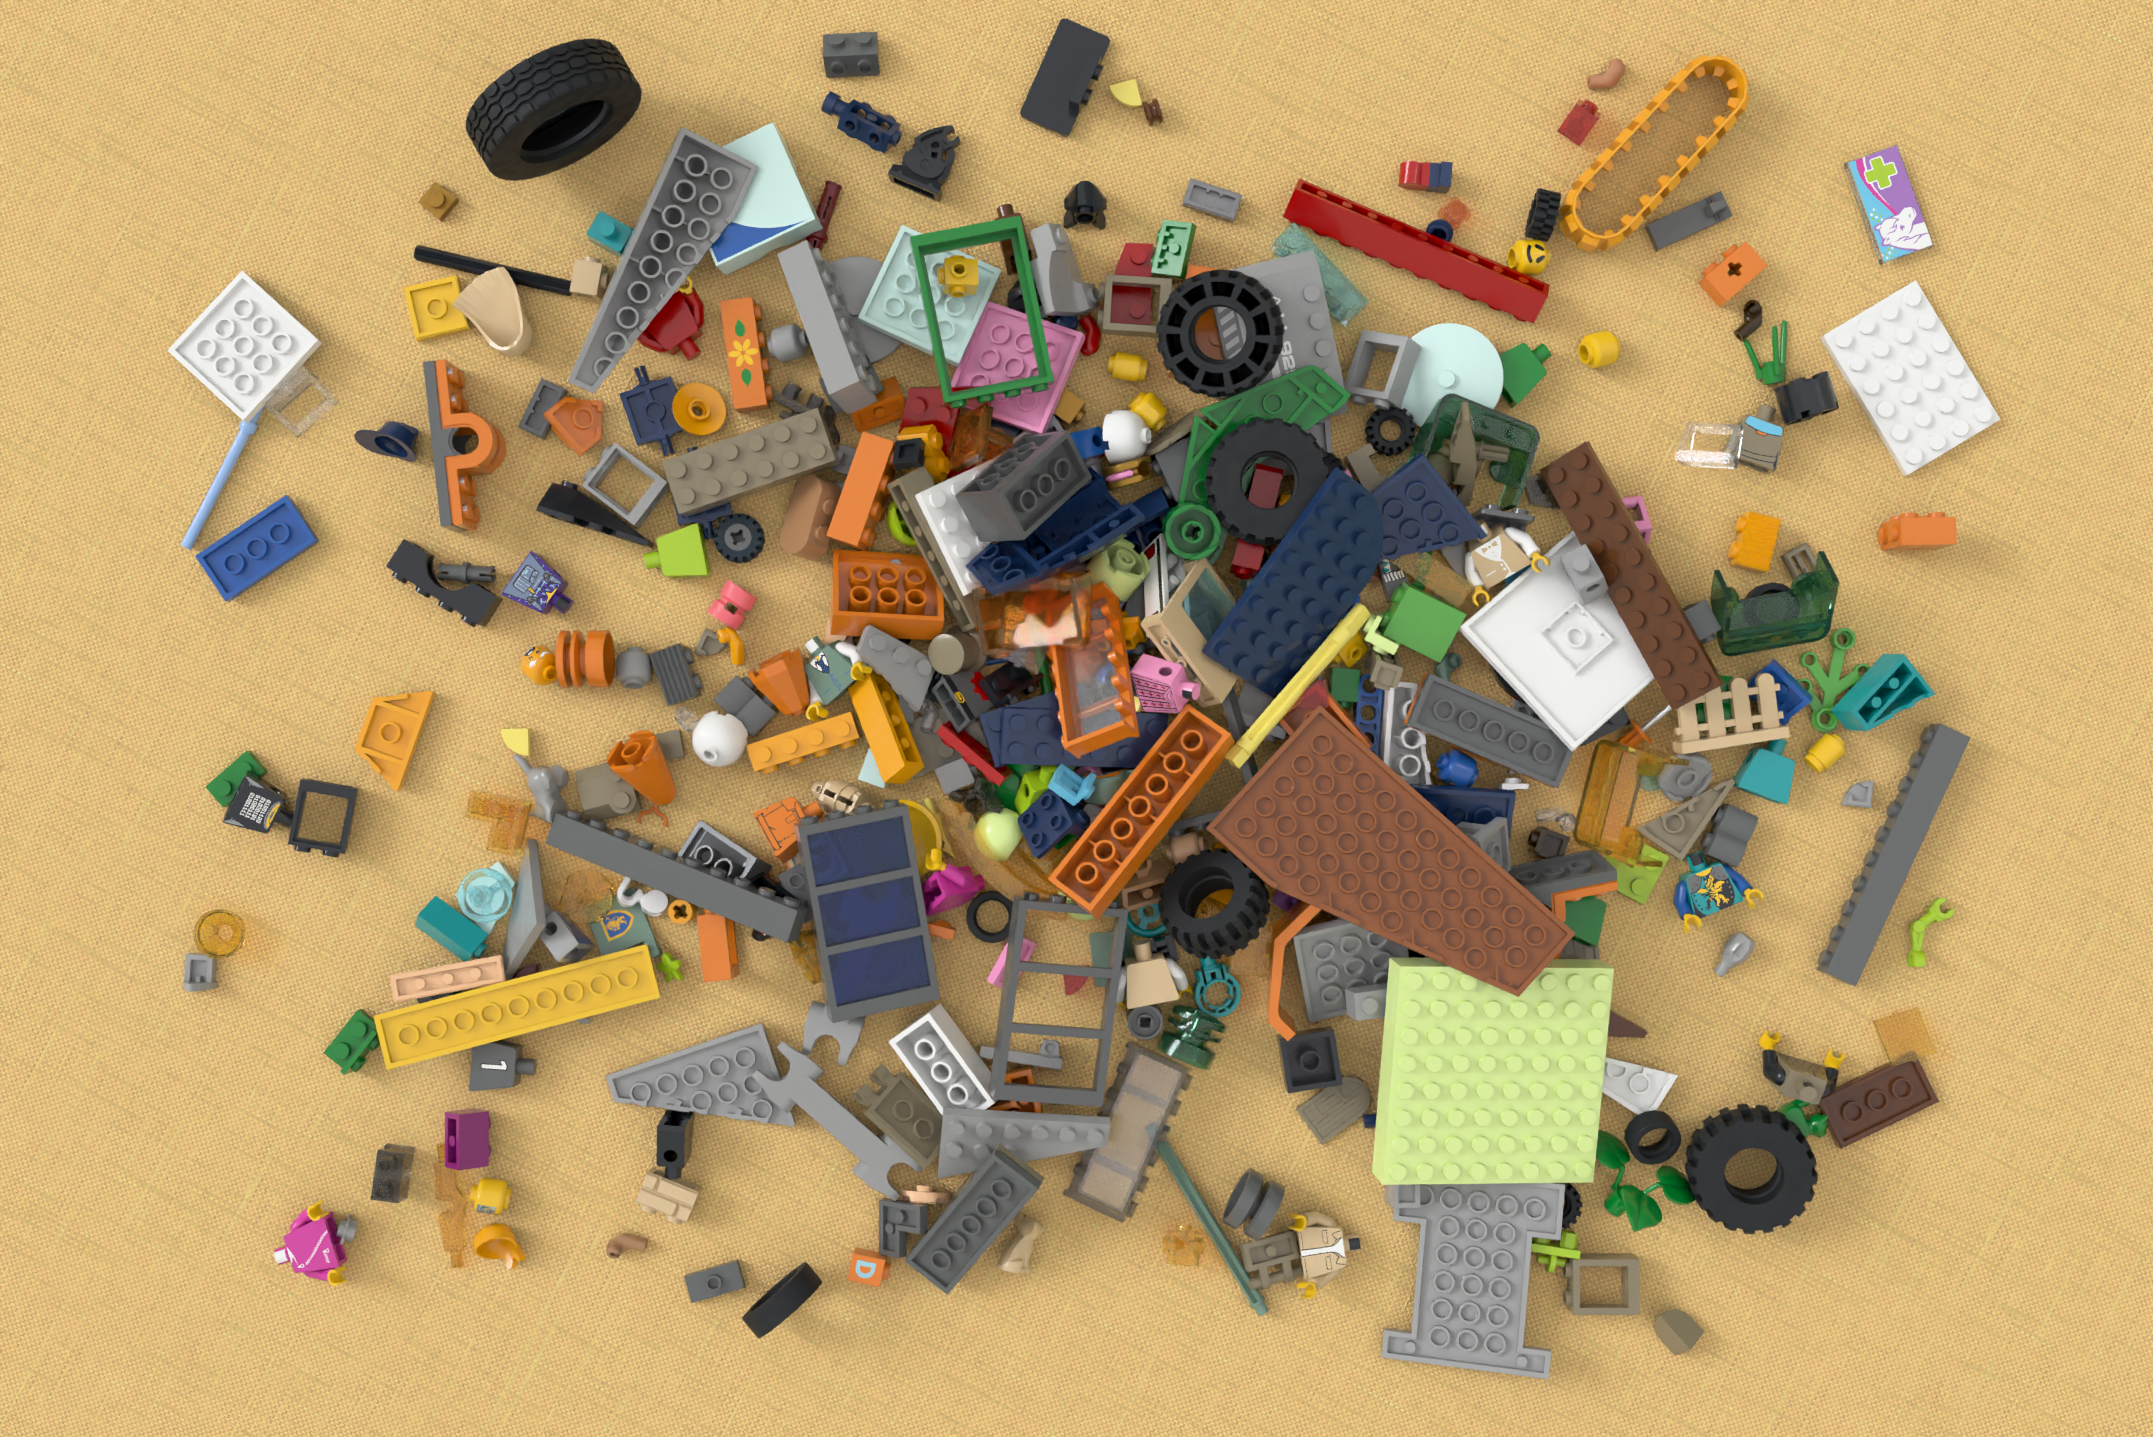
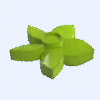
[656,952,684,983]

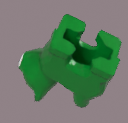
[1778,1099,1828,1138]

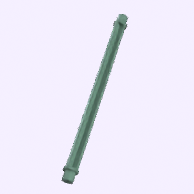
[1145,1122,1269,1316]

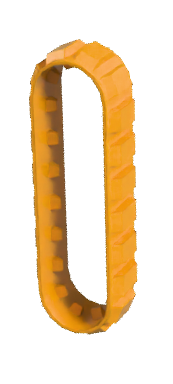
[1559,54,1750,253]

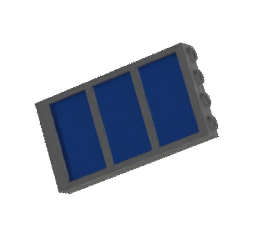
[794,799,940,1023]

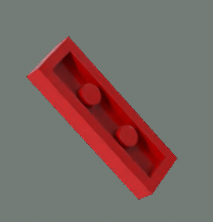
[936,720,1014,786]

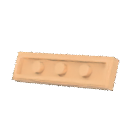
[390,955,507,1003]

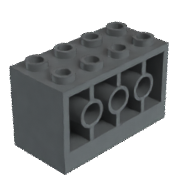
[955,430,1092,542]

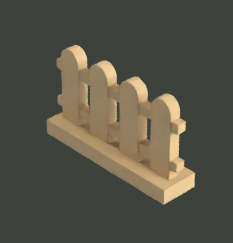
[1672,673,1790,754]

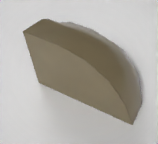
[1654,1309,1704,1355]

